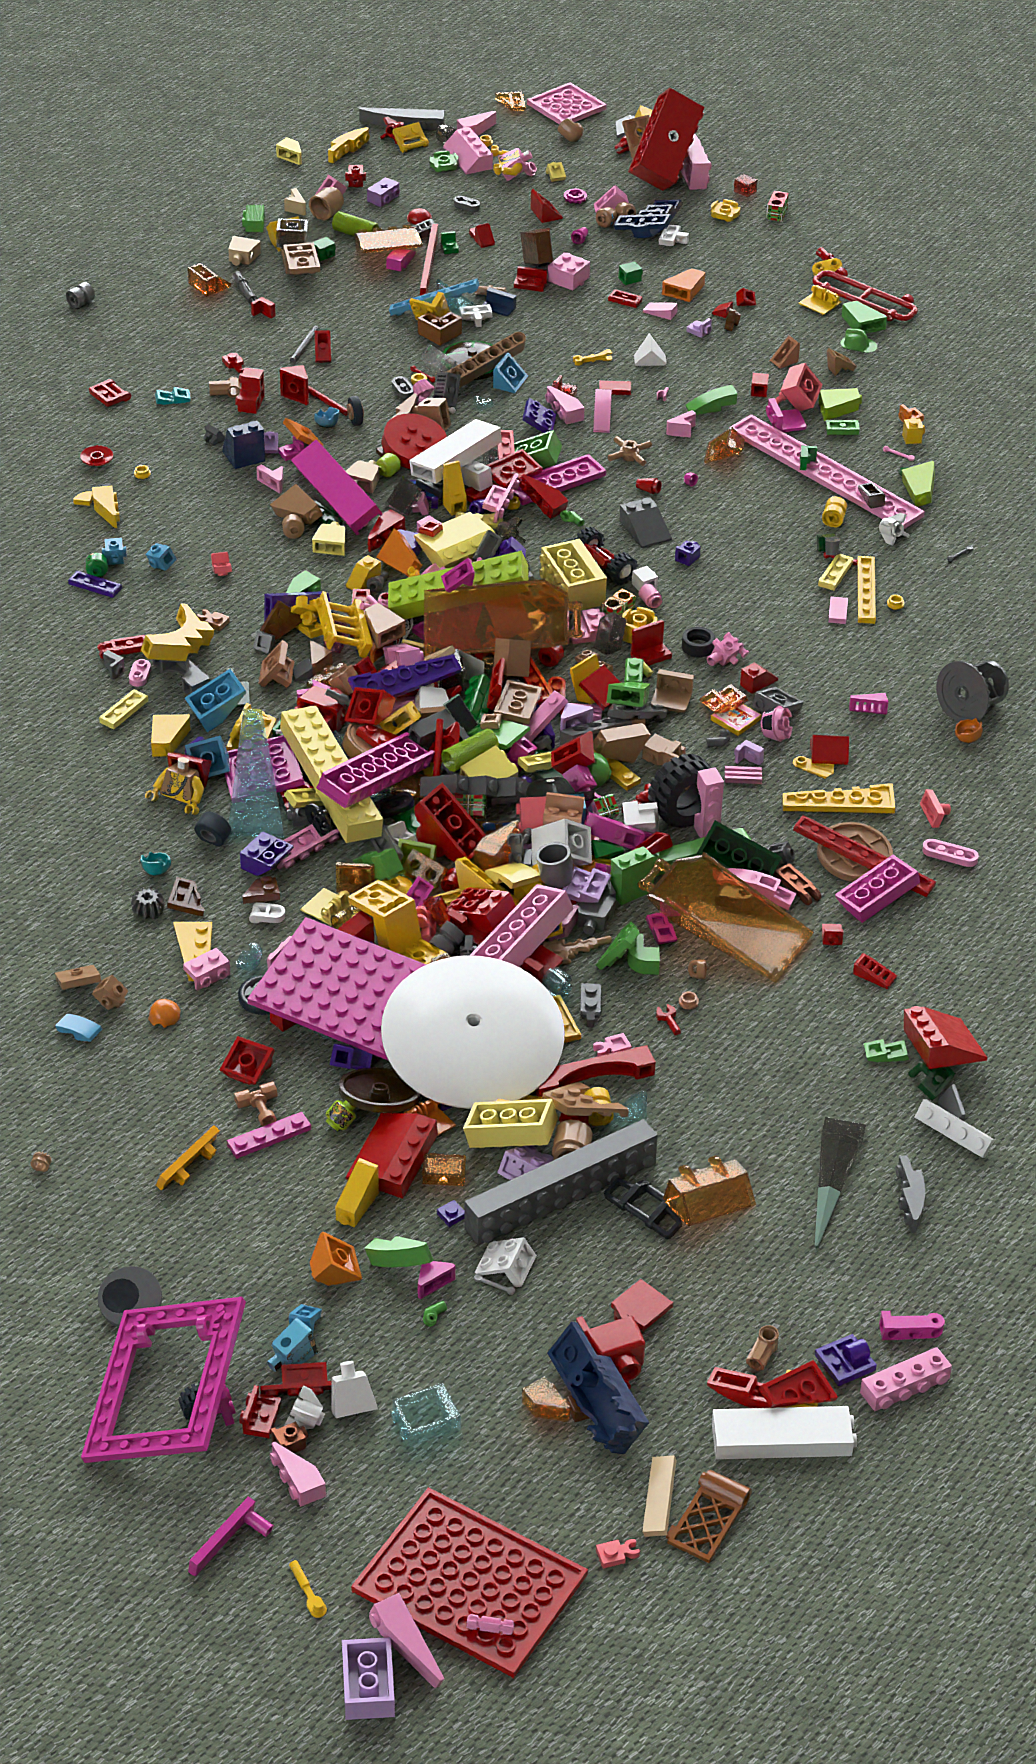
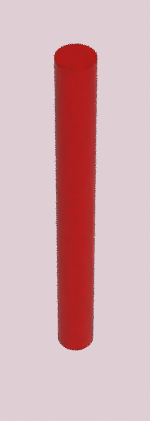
[308,385,348,416]
[433,718,444,776]

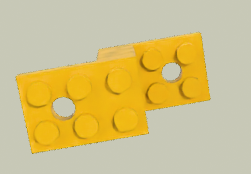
[348,880,447,965]

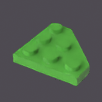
[595,921,640,970]

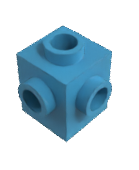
[102,538,127,565]
[145,543,177,571]

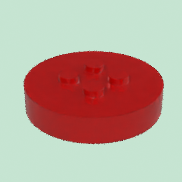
[381,413,447,469]

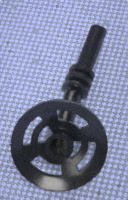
[305,803,332,836]

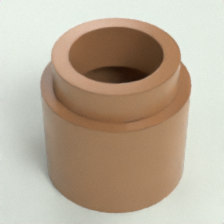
[309,187,344,221]
[552,1120,593,1160]

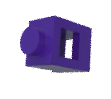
[675,540,701,566]

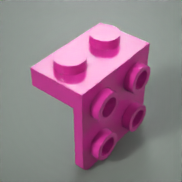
[766,398,807,432]

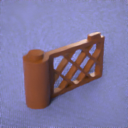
[666,1470,752,1563]

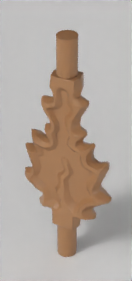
[542,935,612,964]

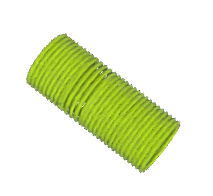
[332,211,379,242]
[442,728,499,772]

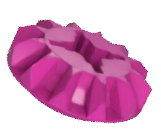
[564,188,587,204]

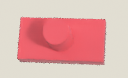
[920,789,951,828]

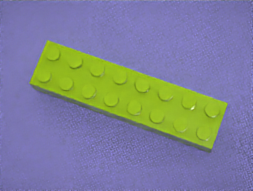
[388,551,528,620]

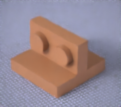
[258,640,294,687]
[543,792,585,825]

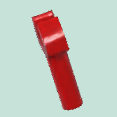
[656,1004,681,1035]

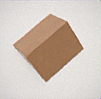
[494,638,531,677]

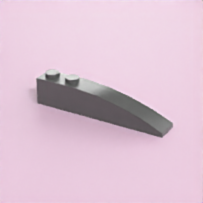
[359,107,445,131]

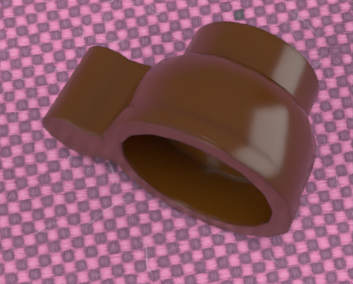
[724,308,741,331]

